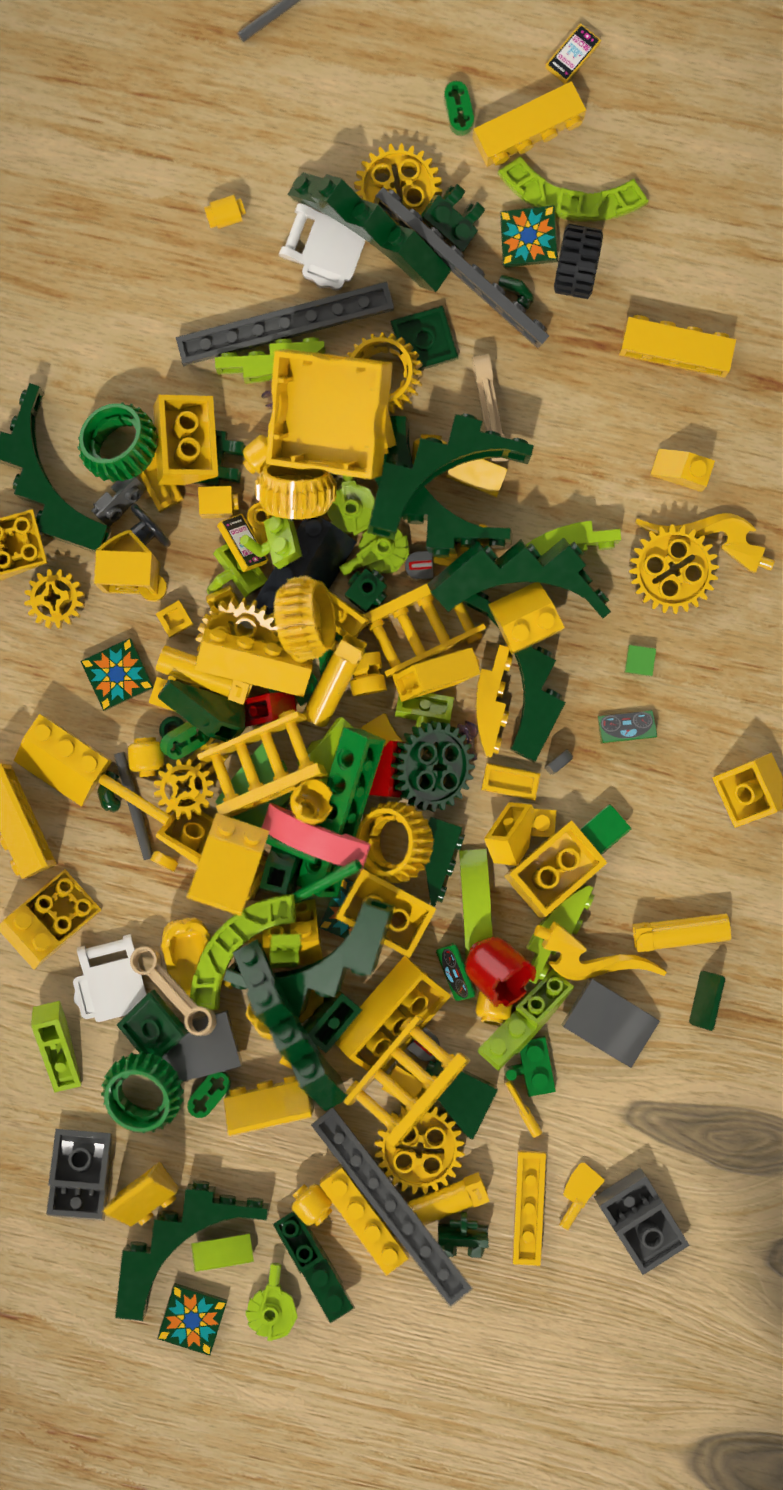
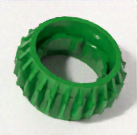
[77,402,158,482]
[101,1052,184,1133]

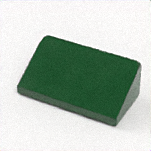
[689,971,726,1031]

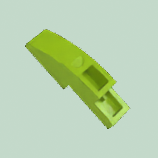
[215,338,325,384]
[526,521,621,555]
[526,885,595,984]
[478,969,574,1071]

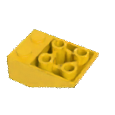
[0,509,48,581]
[0,869,102,970]

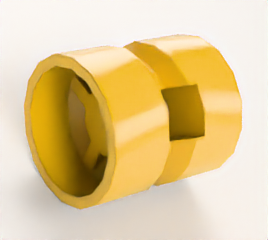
[350,652,387,697]

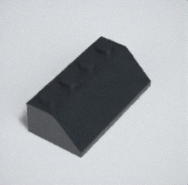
[255,516,357,620]

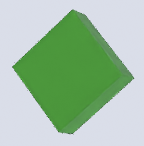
[624,645,656,677]

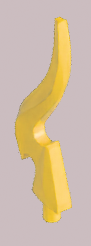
[635,513,775,573]
[534,921,667,981]

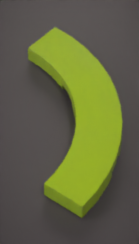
[498,156,649,222]
[190,894,296,1010]

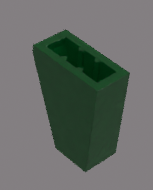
[425,1058,498,1140]

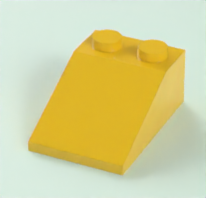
[187,813,269,916]
[504,820,607,918]
[103,1161,179,1227]

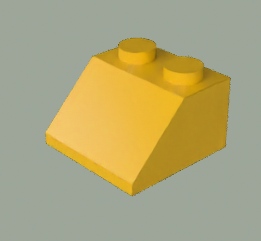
[488,582,565,654]
[712,752,783,828]

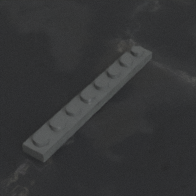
[374,188,549,348]
[175,282,394,366]
[311,1107,473,1307]

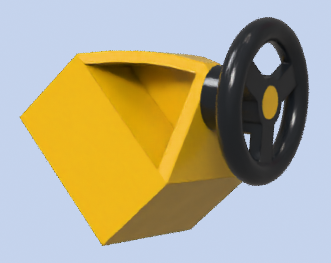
[94,504,171,594]

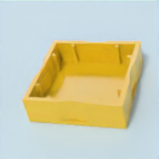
[266,349,393,479]

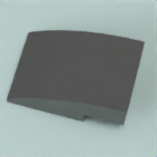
[561,978,660,1068]
[163,1010,243,1082]
[46,1129,112,1221]
[594,1167,690,1275]

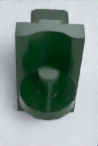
[438,1212,489,1258]

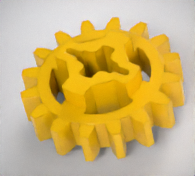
[24,569,85,629]
[154,759,214,820]

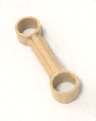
[472,354,508,463]
[130,947,216,1036]

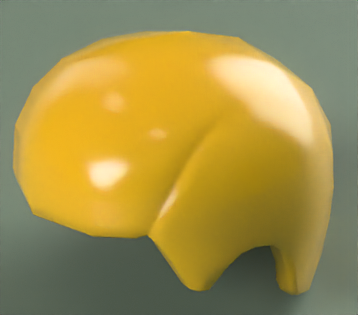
[290,778,332,825]

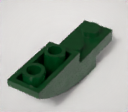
[273,1212,355,1323]

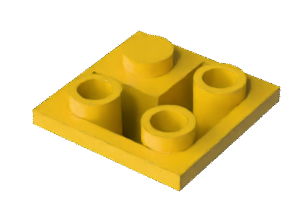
[262,899,323,966]

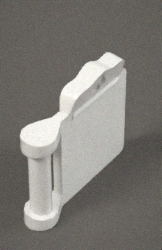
[279,203,366,290]
[73,934,147,1022]

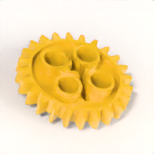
[354,143,442,226]
[628,524,719,614]
[196,597,283,651]
[375,1105,464,1195]

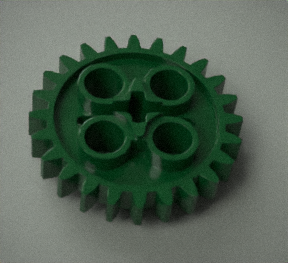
[391,721,475,812]

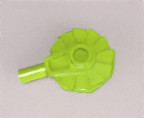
[327,475,375,536]
[339,529,409,576]
[245,1263,297,1341]

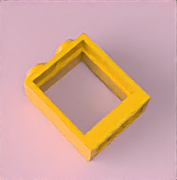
[392,647,481,702]

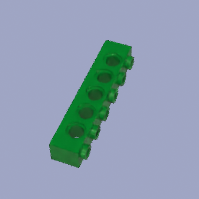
[296,727,386,897]

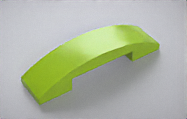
[459,849,492,960]

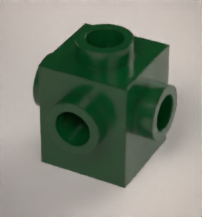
[345,568,388,613]

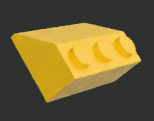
[153,395,218,485]
[14,714,113,807]
[335,869,436,958]
[224,1074,314,1136]

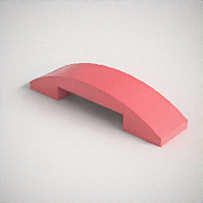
[262,803,371,871]

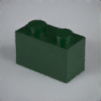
[302,991,362,1053]

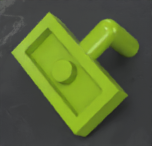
[240,516,302,569]
[207,543,267,598]
[395,693,454,728]

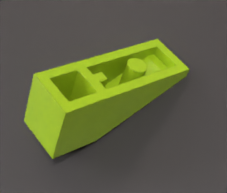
[31,1001,82,1093]

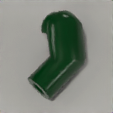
[498,275,534,310]
[97,770,121,812]

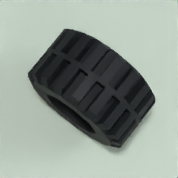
[554,224,603,299]

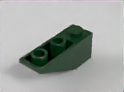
[158,679,245,742]
[260,809,303,895]
[425,817,465,907]

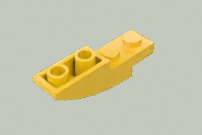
[475,645,513,758]

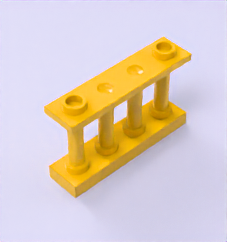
[363,583,486,678]
[197,710,328,818]
[343,1016,470,1147]

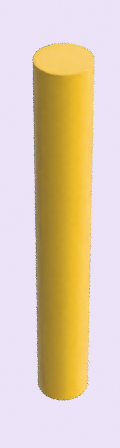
[99,774,172,826]

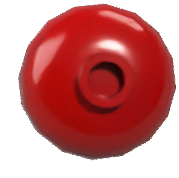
[465,937,536,1008]

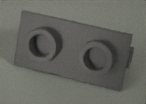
[91,477,147,527]

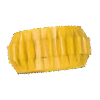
[347,332,424,414]
[255,464,337,519]
[274,576,336,660]
[356,801,433,883]

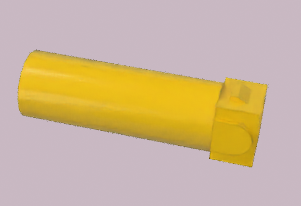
[303,633,367,727]
[156,645,252,705]
[632,914,731,952]
[407,1172,490,1226]

